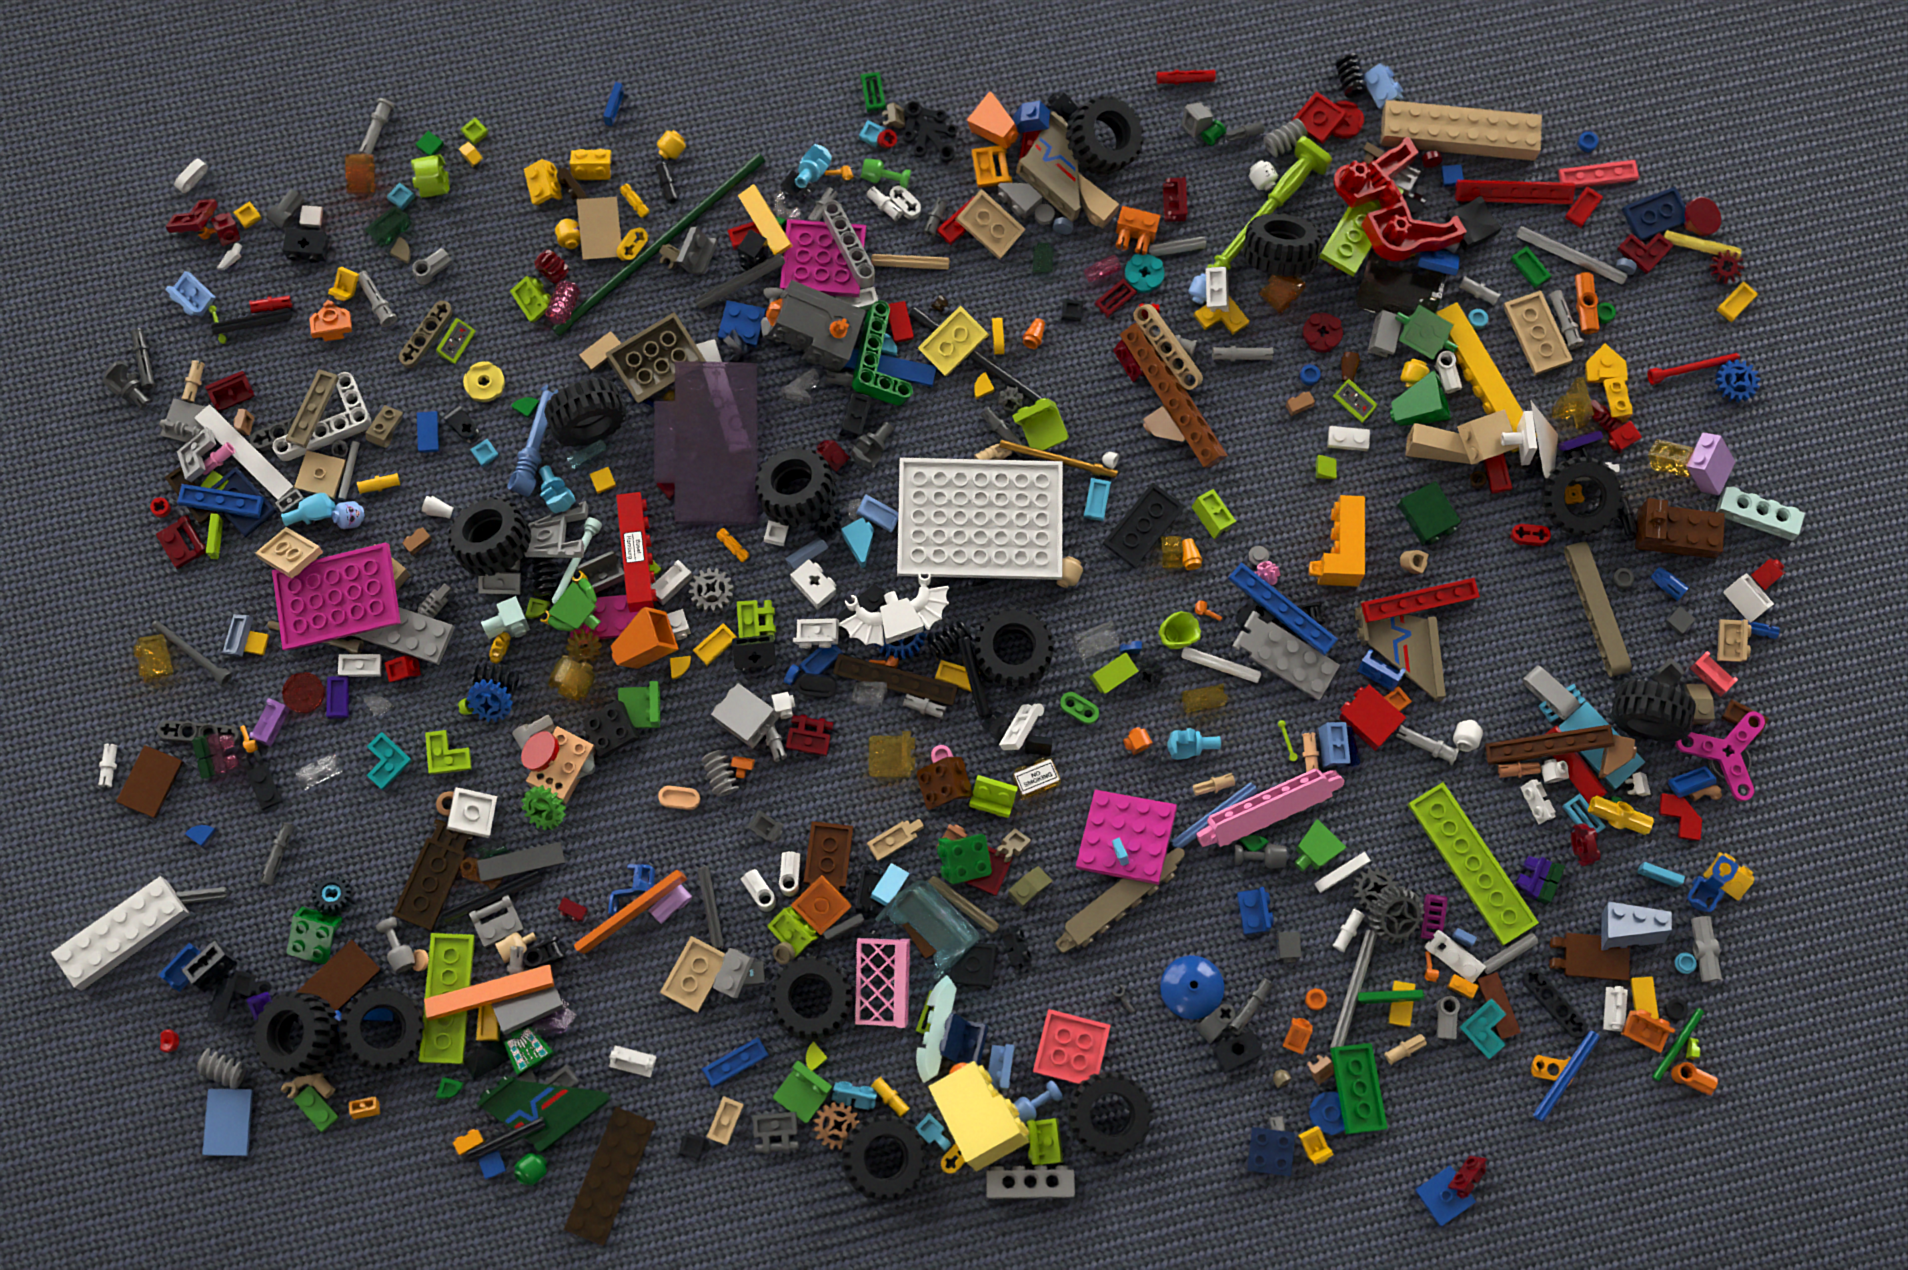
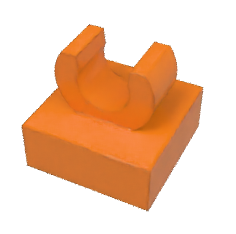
[731,756,755,779]

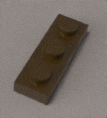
[164,466,217,525]

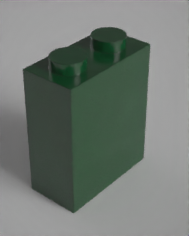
[1398,481,1461,546]

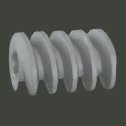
[1263,119,1307,158]
[702,750,739,797]
[197,1048,247,1089]

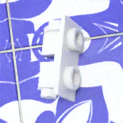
[1520,779,1556,825]
[1603,986,1628,1032]
[609,1046,657,1077]

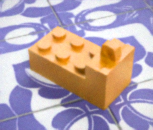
[1309,495,1365,587]

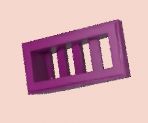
[1420,894,1448,940]

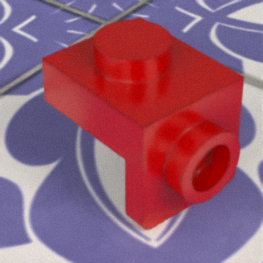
[1608,421,1642,454]
[1751,558,1785,590]

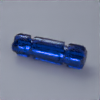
[1346,726,1360,767]

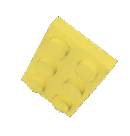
[918,305,989,377]

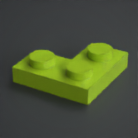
[425,730,472,775]

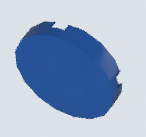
[1309,1092,1345,1135]

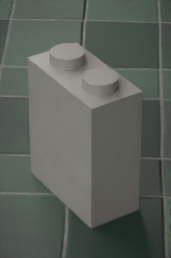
[711,683,779,749]

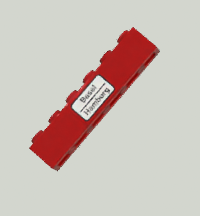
[616,492,657,613]

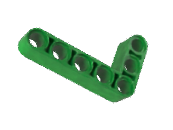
[852,300,913,406]

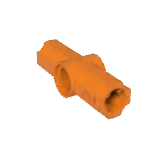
[1575,272,1599,334]

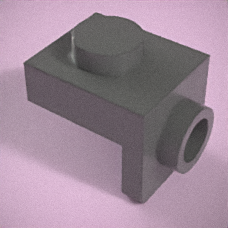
[747,810,784,842]

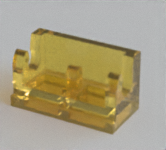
[1181,684,1228,712]

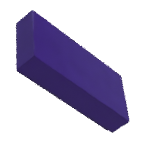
[1557,431,1603,451]
[326,676,349,719]

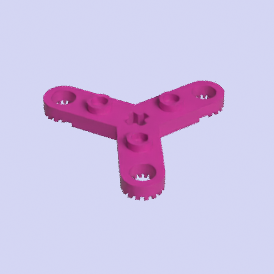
[1675,711,1765,802]

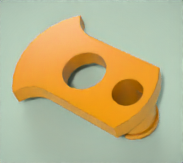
[1531,1055,1574,1085]

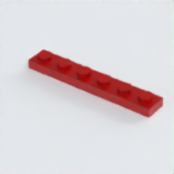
[1455,180,1575,204]
[1361,577,1480,623]

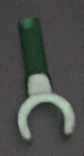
[476,846,508,860]

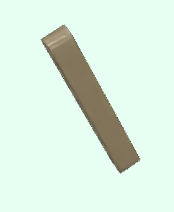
[1564,541,1632,677]

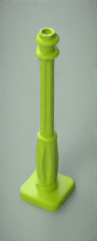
[1207,136,1332,270]

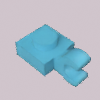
[915,1113,951,1152]

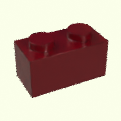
[557,897,589,922]

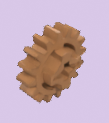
[813,1102,860,1150]

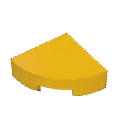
[974,372,994,400]
[670,656,691,680]

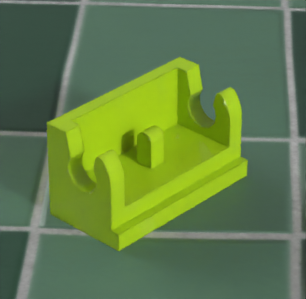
[1191,489,1236,539]
[1089,653,1138,694]

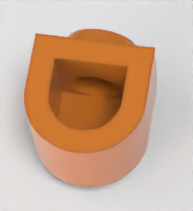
[1123,727,1153,755]

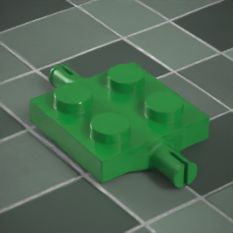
[1395,305,1458,360]

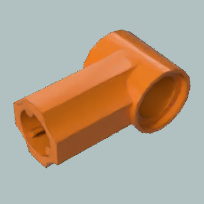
[1671,1062,1718,1096]

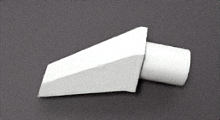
[217,243,242,271]

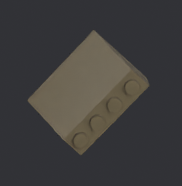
[606,312,707,404]

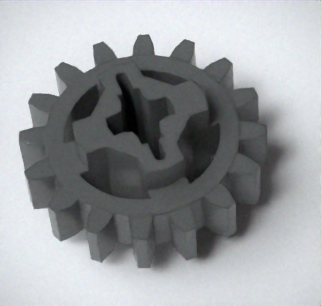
[1352,867,1398,911]

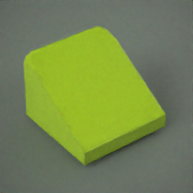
[1316,455,1336,479]

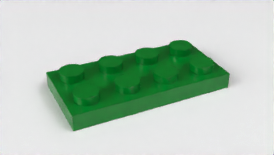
[1330,1043,1388,1135]

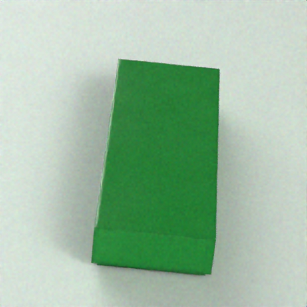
[1358,990,1425,1004]

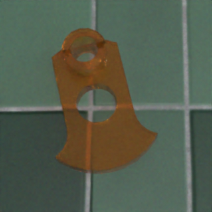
[460,857,503,890]

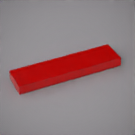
[1544,726,1608,804]

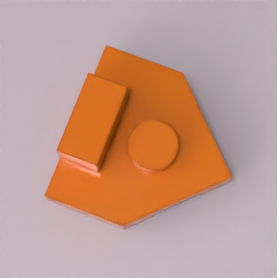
[309,300,352,342]

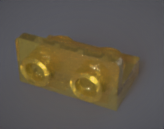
[133,634,173,683]

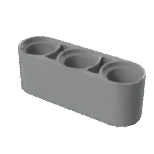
[1522,665,1580,720]

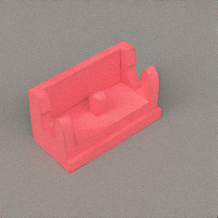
[1690,651,1738,697]

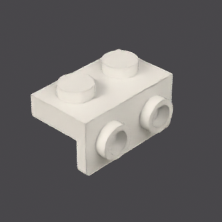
[793,619,839,649]

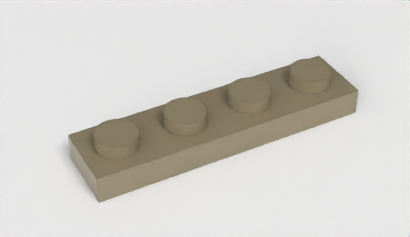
[286,369,339,448]

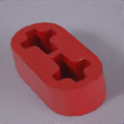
[1510,524,1551,546]

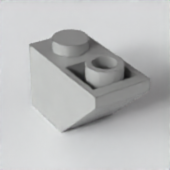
[997,183,1043,219]

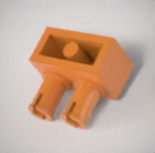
[1115,206,1161,255]

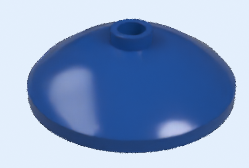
[1160,955,1224,1020]

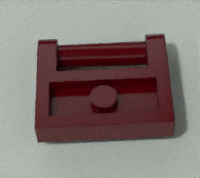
[156,515,207,569]

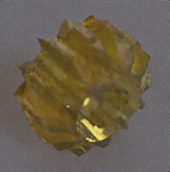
[566,628,602,665]

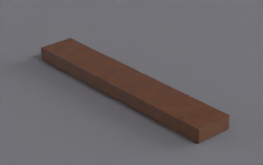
[1485,724,1615,765]

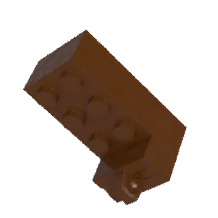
[1635,498,1725,559]

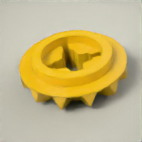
[489,632,511,664]

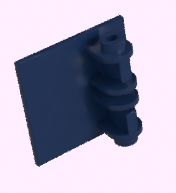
[1247,1127,1295,1176]

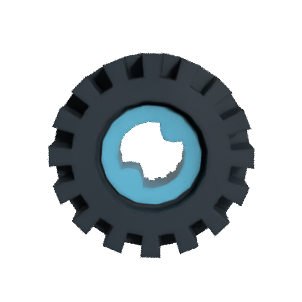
[311,875,352,917]

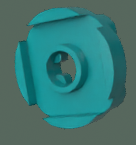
[1124,254,1164,293]

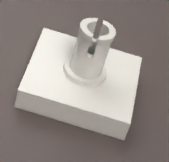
[1501,411,1537,465]

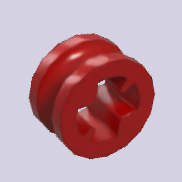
[877,129,897,148]
[150,497,171,518]

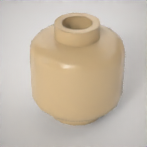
[1056,556,1083,588]

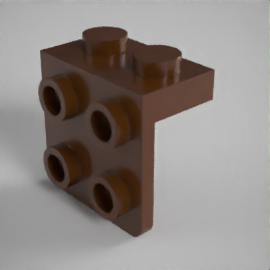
[917,757,973,810]

